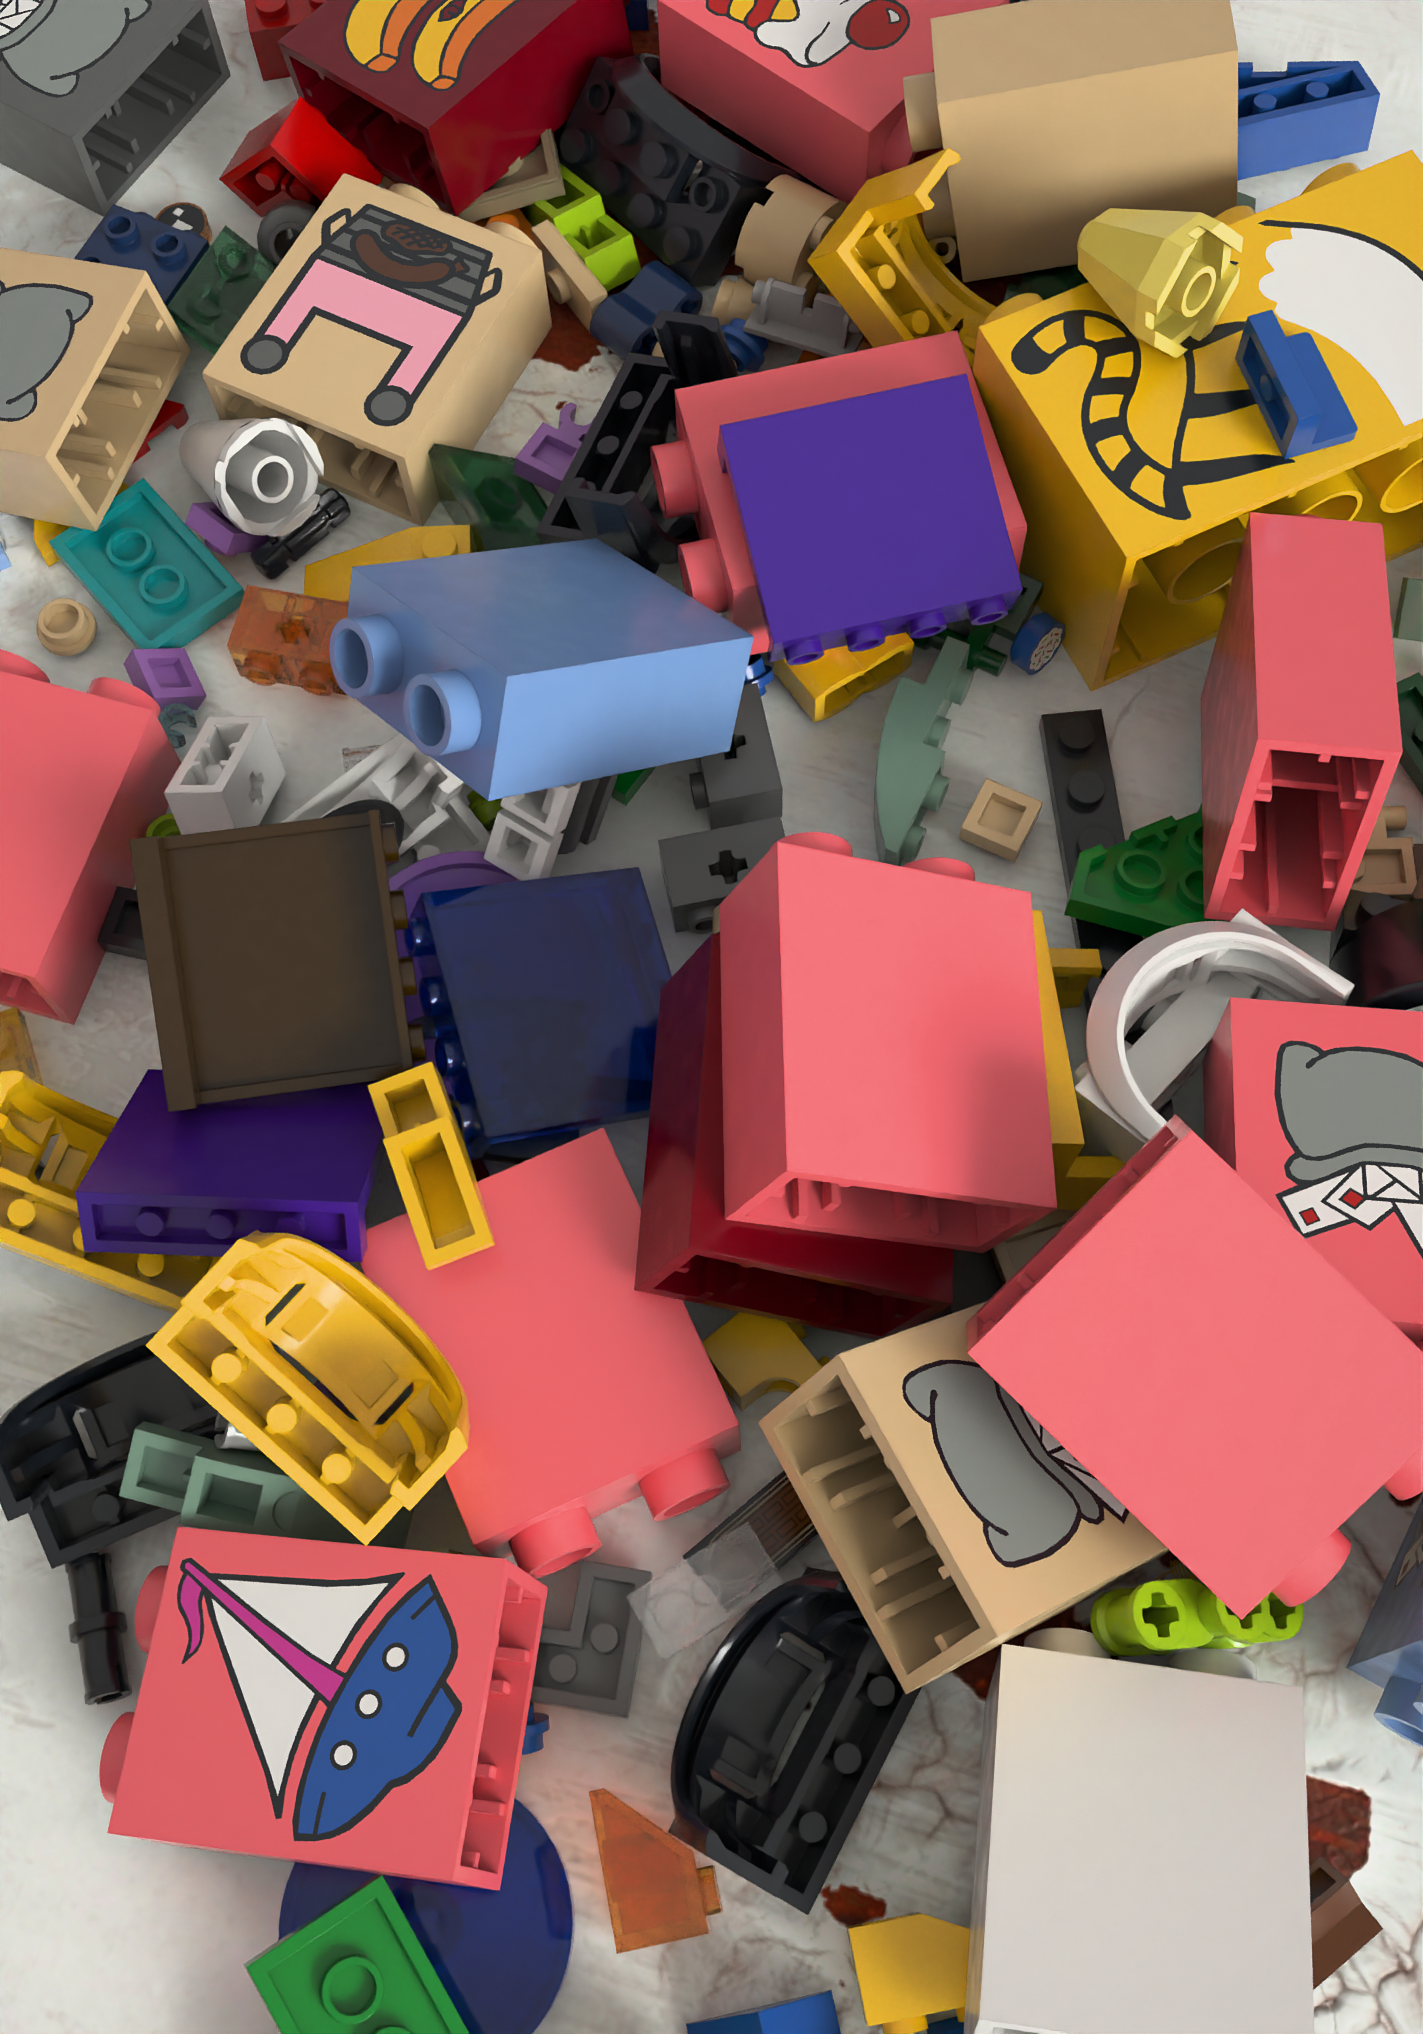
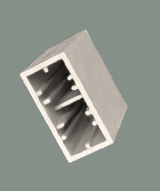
[964,1628,1315,2034]

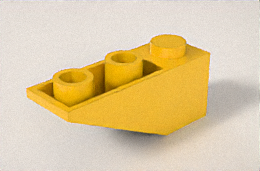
[846,1912,970,2034]

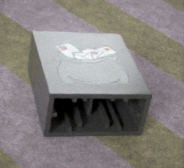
[0,0,231,217]

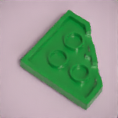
[1064,803,1230,937]

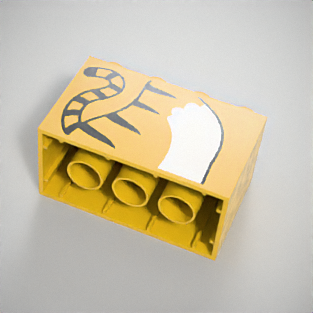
[972,150,1423,692]

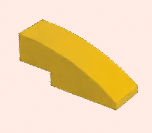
[368,1061,495,1271]

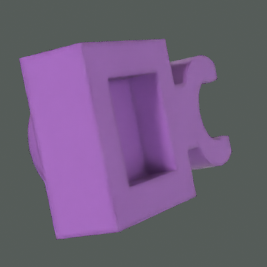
[513,402,596,494]

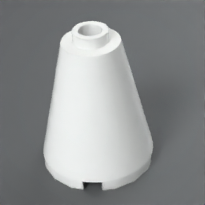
[179,417,324,537]

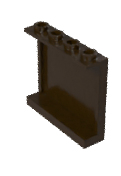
[129,809,427,1112]

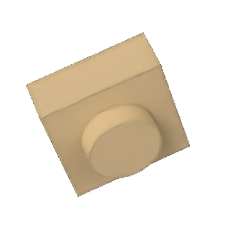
[959,778,1043,863]

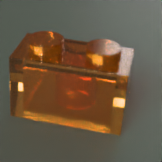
[589,1788,723,1954]

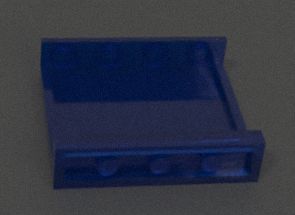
[403,867,672,1160]

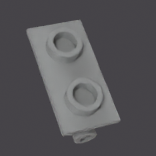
[743,277,864,358]

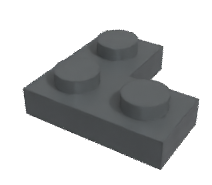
[530,1560,653,1719]

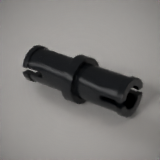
[65,1552,132,1705]

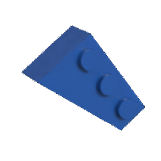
[1238,61,1380,181]

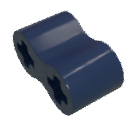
[590,260,703,361]

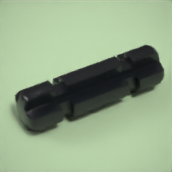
[250,488,351,580]

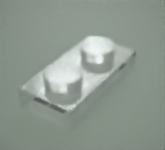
[626,1521,785,1662]

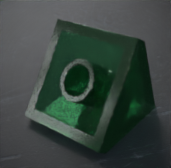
[428,443,548,552]

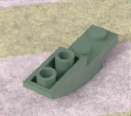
[873,636,974,866]
[119,1421,415,1549]

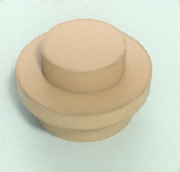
[36,598,97,656]

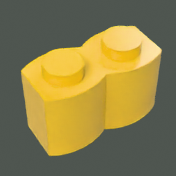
[773,632,914,723]

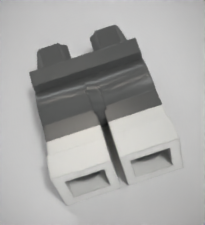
[483,774,618,889]

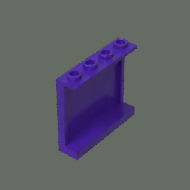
[717,374,1023,665]
[76,1069,386,1262]

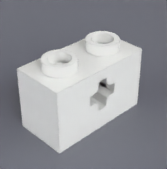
[164,716,286,835]

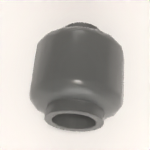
[257,200,318,272]

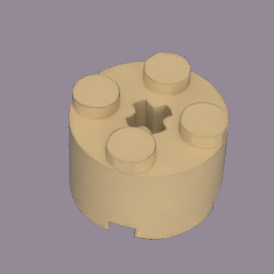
[735,174,848,307]

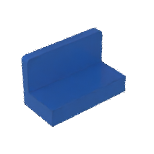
[1235,310,1358,459]

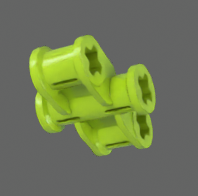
[1090,1579,1304,1657]

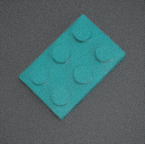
[49,478,248,649]

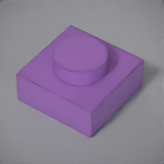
[185,501,269,557]
[123,648,207,712]

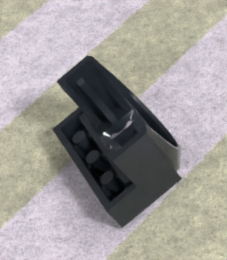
[556,53,807,286]
[535,310,739,574]
[0,1322,282,1569]
[668,1567,922,1915]

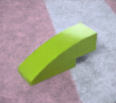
[521,163,641,291]

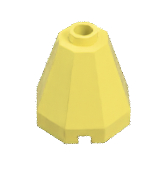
[1077,208,1243,359]

